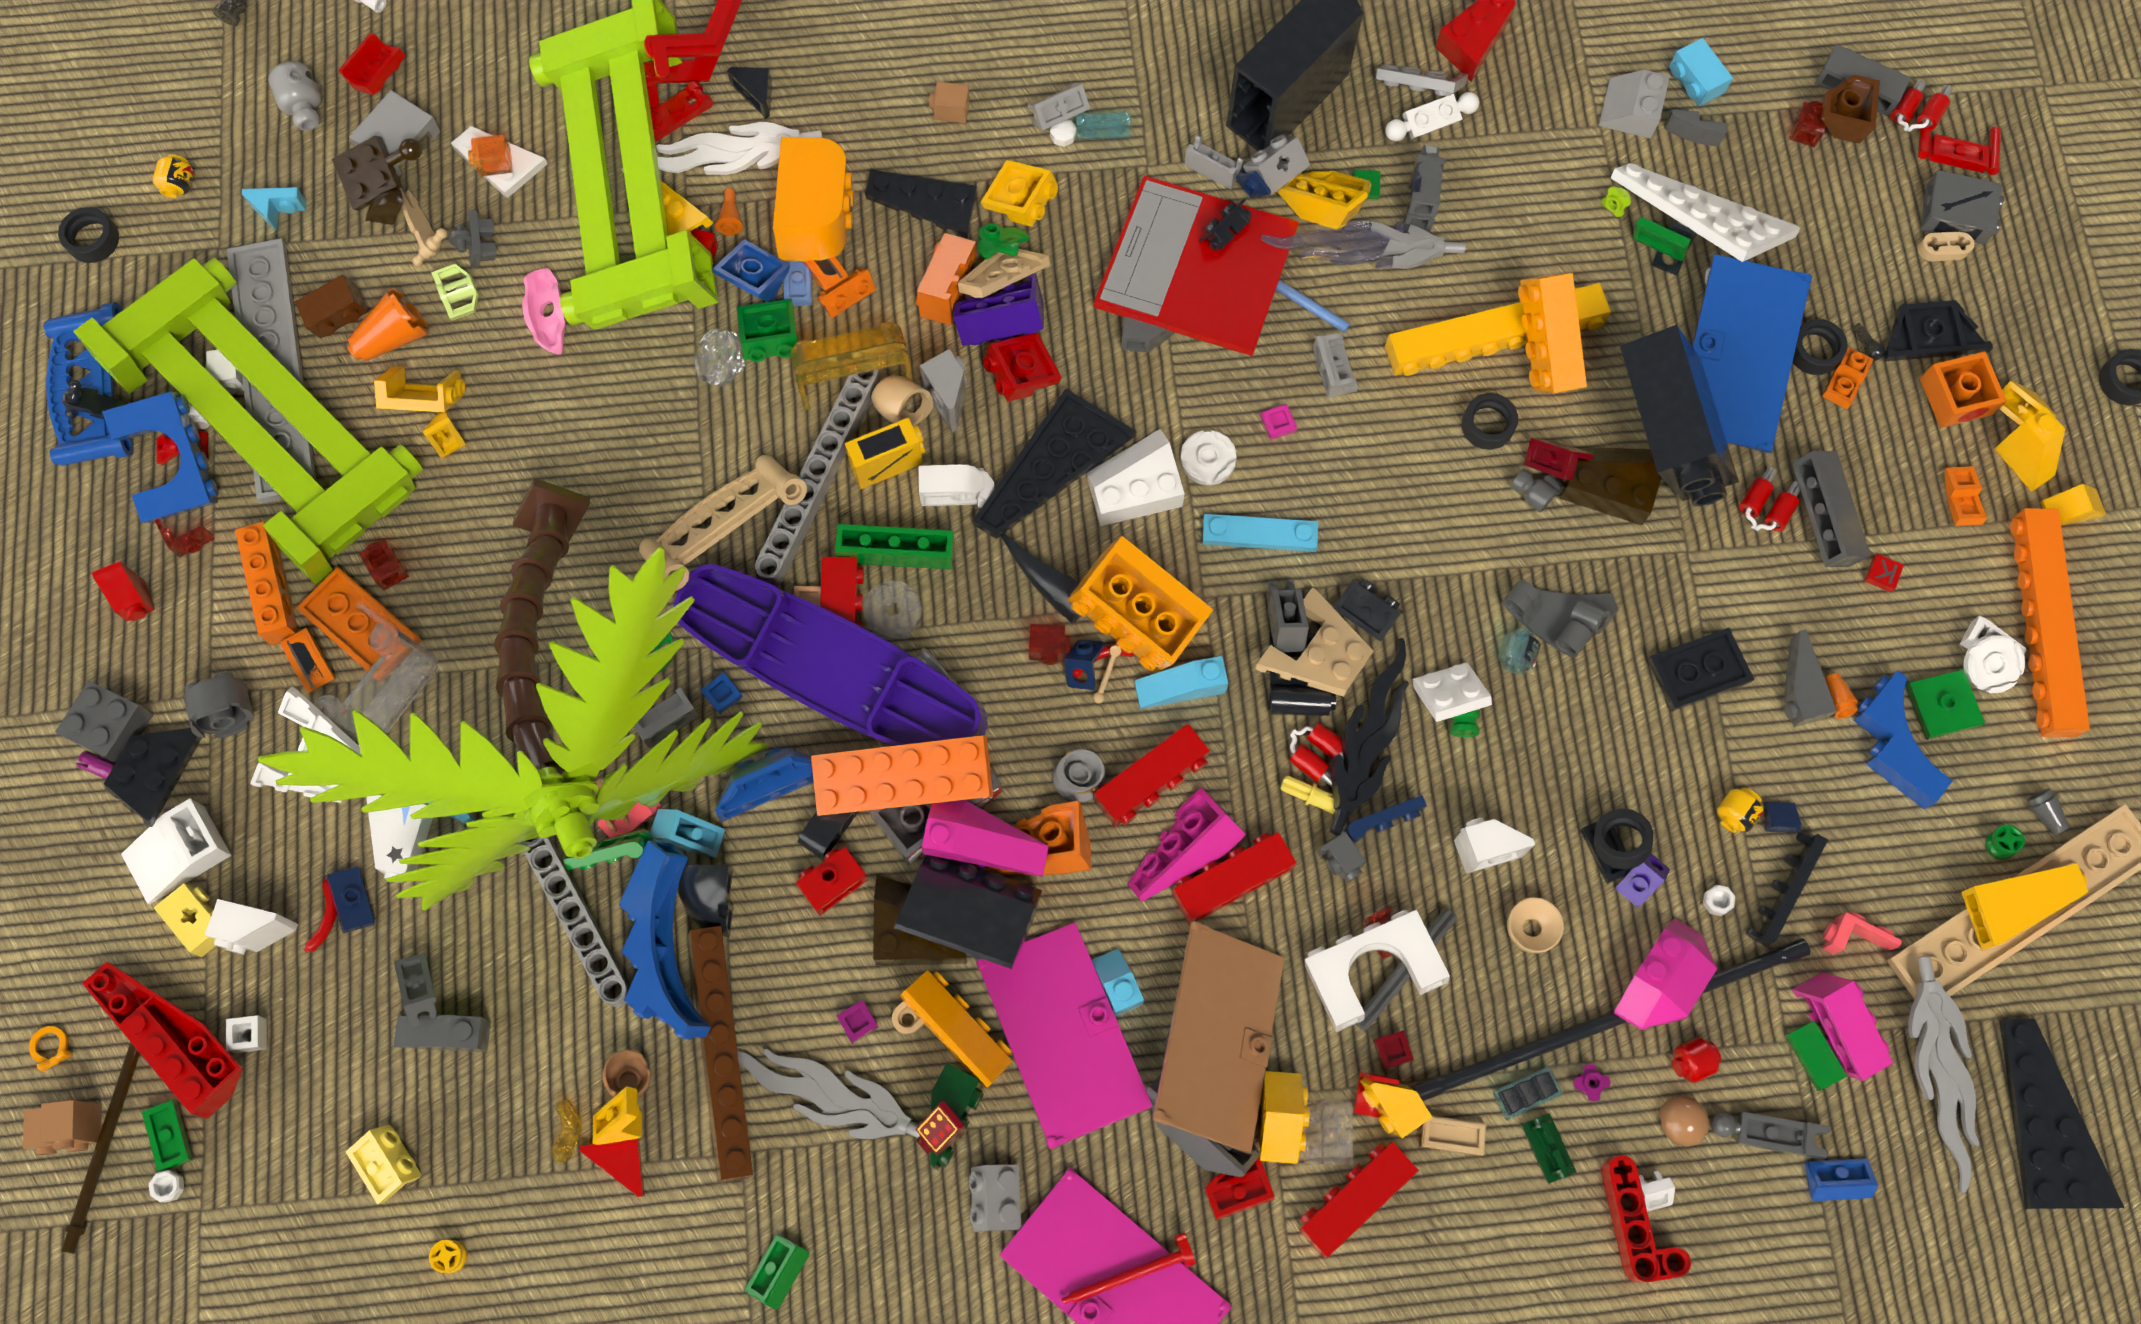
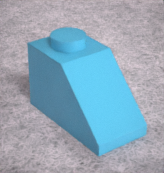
[651,809,725,858]
[1091,949,1144,1017]

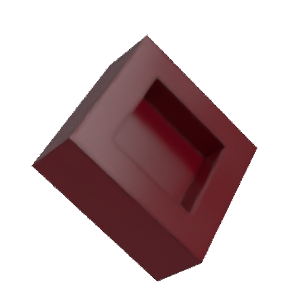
[1373,1030,1414,1070]

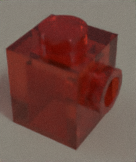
[1029,624,1071,665]

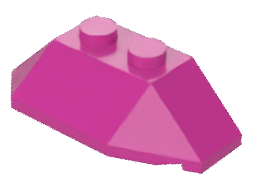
[1614,918,1717,1030]

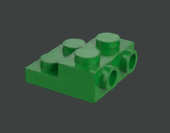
[737,299,800,362]

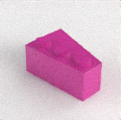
[1791,972,1893,1081]

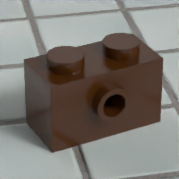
[295,275,368,338]

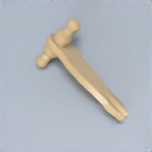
[398,188,447,266]

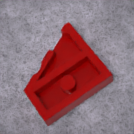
[1205,1145,1275,1221]

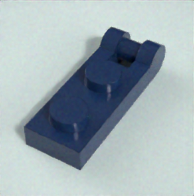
[1343,795,1427,843]

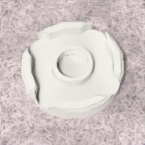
[1180,430,1237,486]
[1964,635,2025,693]

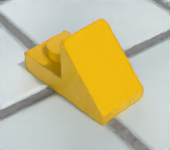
[592,1086,642,1145]

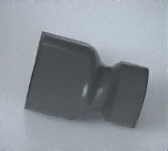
[1510,469,1564,513]

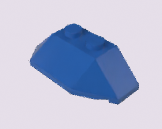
[715,748,814,822]

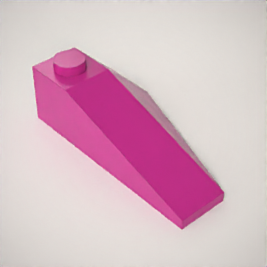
[1127,787,1246,902]
[922,800,1049,877]

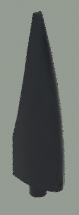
[1001,533,1082,624]

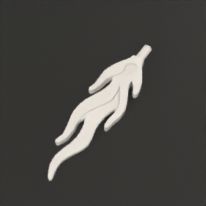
[621,122,822,175]

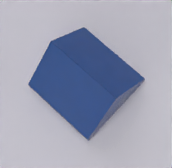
[712,239,790,302]

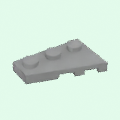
[1376,64,1468,96]

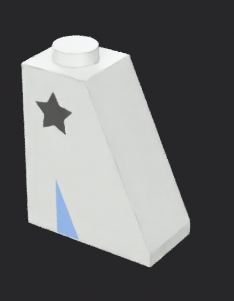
[366,795,433,883]

